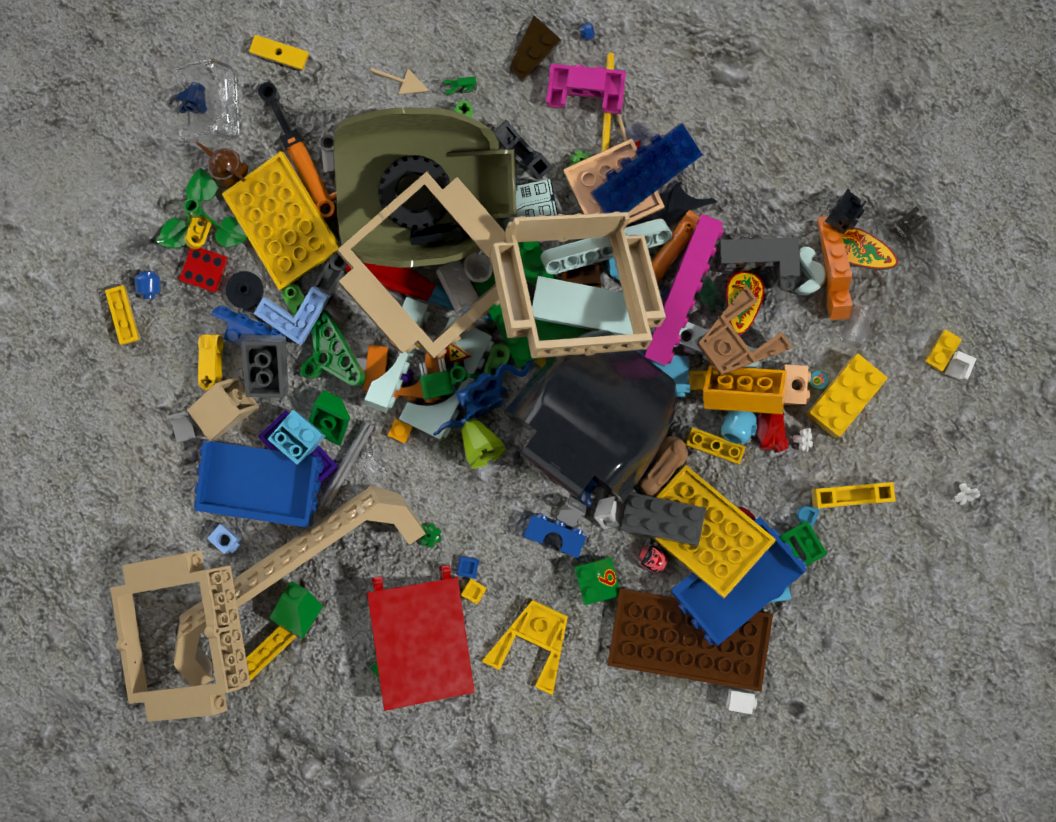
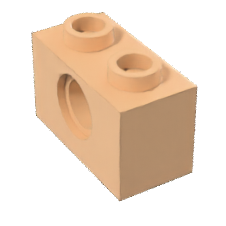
[782,364,811,406]

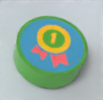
[809,370,829,390]

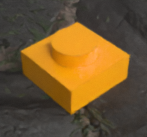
[387,418,413,444]

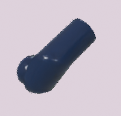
[579,479,598,508]

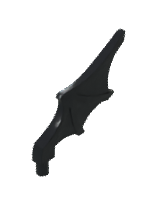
[628,181,717,227]

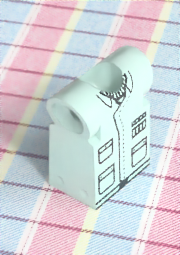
[503,179,558,231]

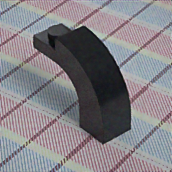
[493,120,553,180]

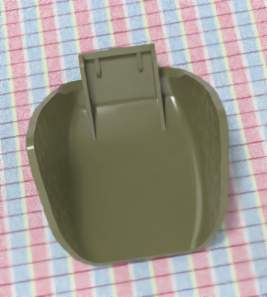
[333,107,517,267]

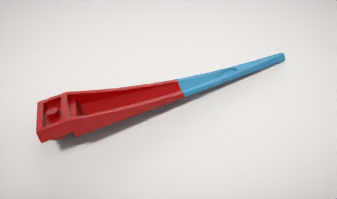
[346,262,493,321]

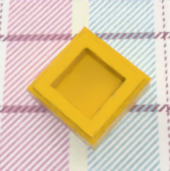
[688,371,708,390]
[461,578,487,605]

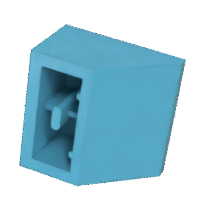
[268,410,326,465]

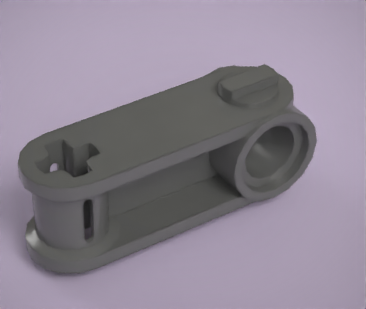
[314,253,348,307]

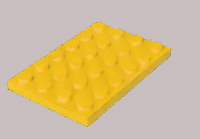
[222,151,340,290]
[652,465,776,599]

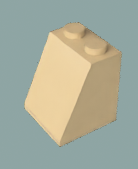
[187,377,259,441]

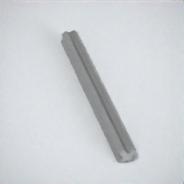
[319,422,374,508]

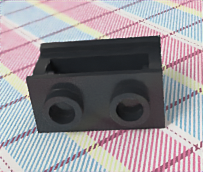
[825,189,867,234]

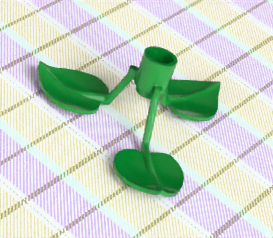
[156,168,247,249]

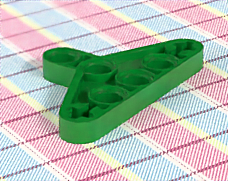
[300,310,365,387]

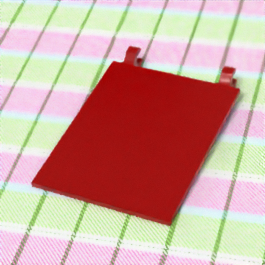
[367,565,475,711]

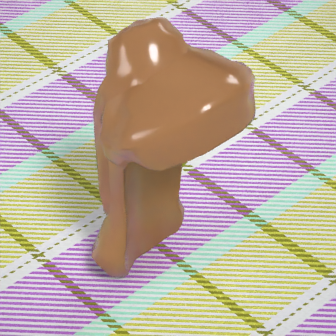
[638,436,688,497]

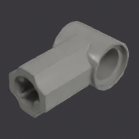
[320,134,335,174]

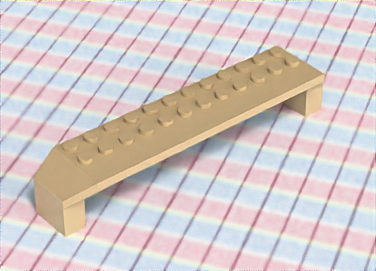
[174,485,425,686]

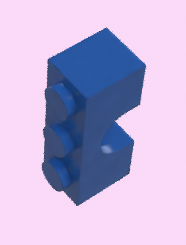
[524,513,587,558]

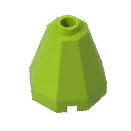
[461,419,506,469]

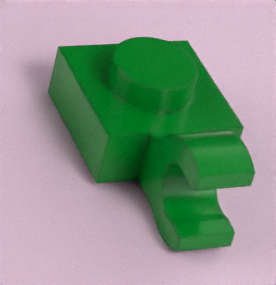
[444,76,477,96]

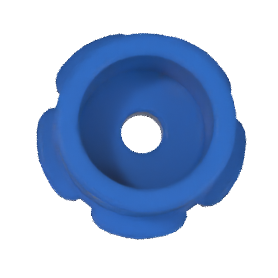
[581,22,595,41]

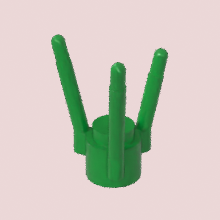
[450,360,479,389]

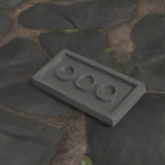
[621,492,706,547]

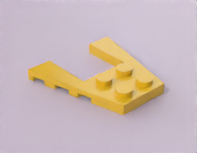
[482,599,568,695]

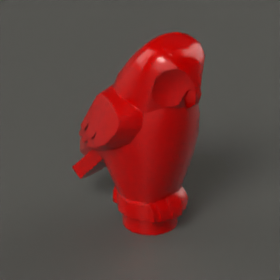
[756,412,789,453]

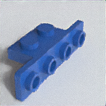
[211,306,287,347]

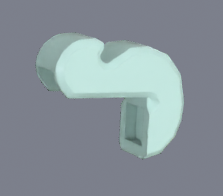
[795,247,827,296]

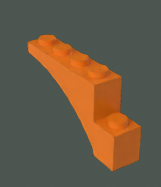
[817,216,853,320]

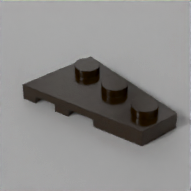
[509,15,561,82]

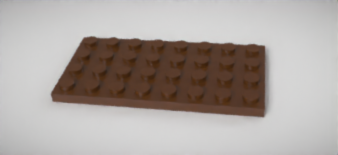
[607,588,773,692]

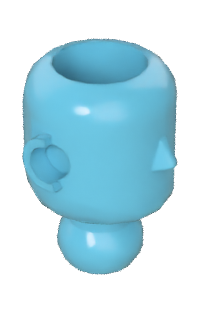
[721,410,757,444]

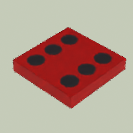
[179,247,229,293]

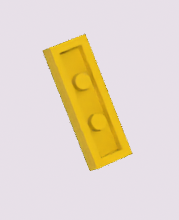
[105,285,140,346]

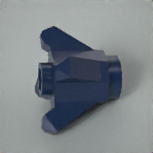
[174,82,207,114]

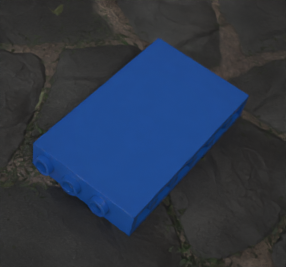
[194,441,323,528]
[670,517,807,647]

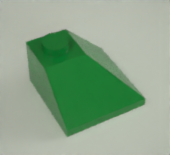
[309,390,350,446]
[269,581,323,639]

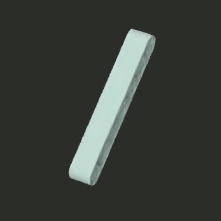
[541,219,672,274]

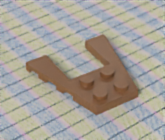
[697,286,792,375]

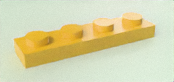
[246,626,297,681]

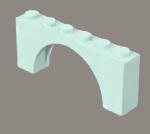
[399,316,494,440]

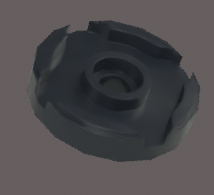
[226,271,264,309]

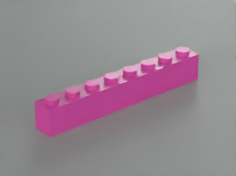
[644,214,724,367]

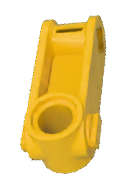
[198,334,224,390]

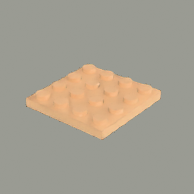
[563,139,665,225]

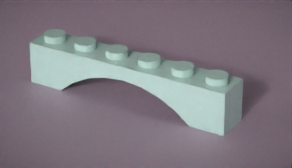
[365,297,430,413]

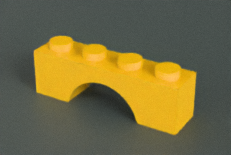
[811,482,896,508]

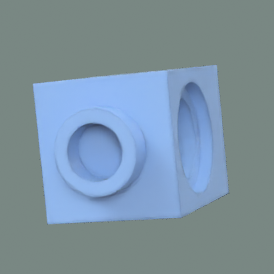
[207,524,241,554]

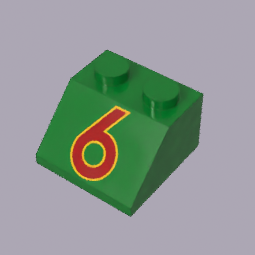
[574,557,619,605]

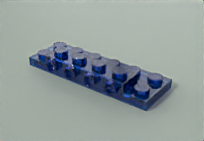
[590,123,703,213]

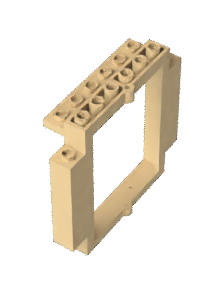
[336,172,507,358]
[490,212,666,358]
[110,550,250,722]

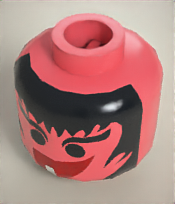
[638,544,669,573]

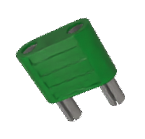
[419,358,454,400]

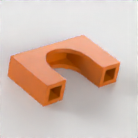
[363,345,446,404]

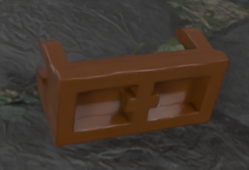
[562,263,604,286]

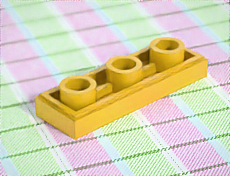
[249,35,309,71]
[685,427,746,465]

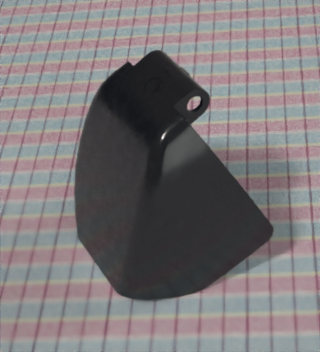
[504,330,678,503]

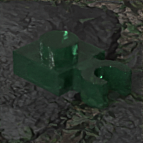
[695,277,724,313]

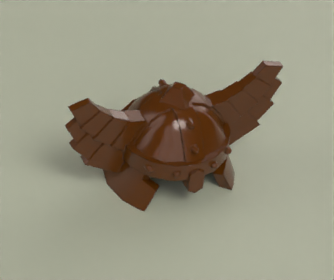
[193,139,249,188]

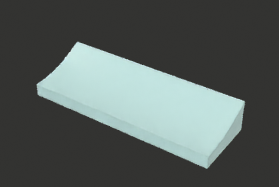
[532,276,633,335]

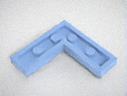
[254,286,330,345]

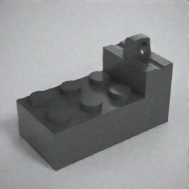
[716,237,800,291]

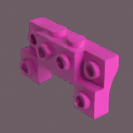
[546,64,626,114]

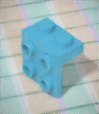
[653,355,691,397]

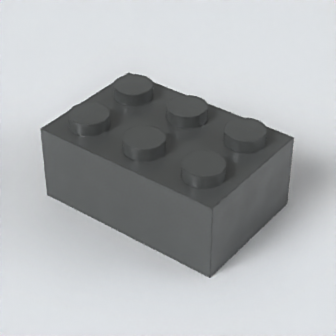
[241,335,289,398]

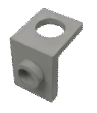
[166,412,196,443]
[557,496,586,527]

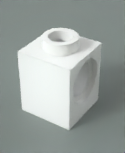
[726,688,757,714]

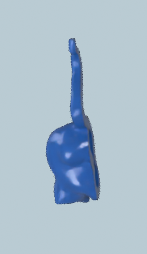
[456,359,533,407]
[433,385,507,436]

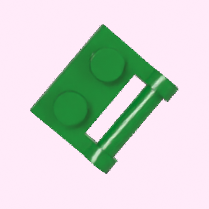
[779,520,827,567]

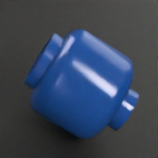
[135,271,161,299]

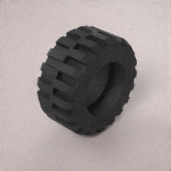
[378,155,450,230]

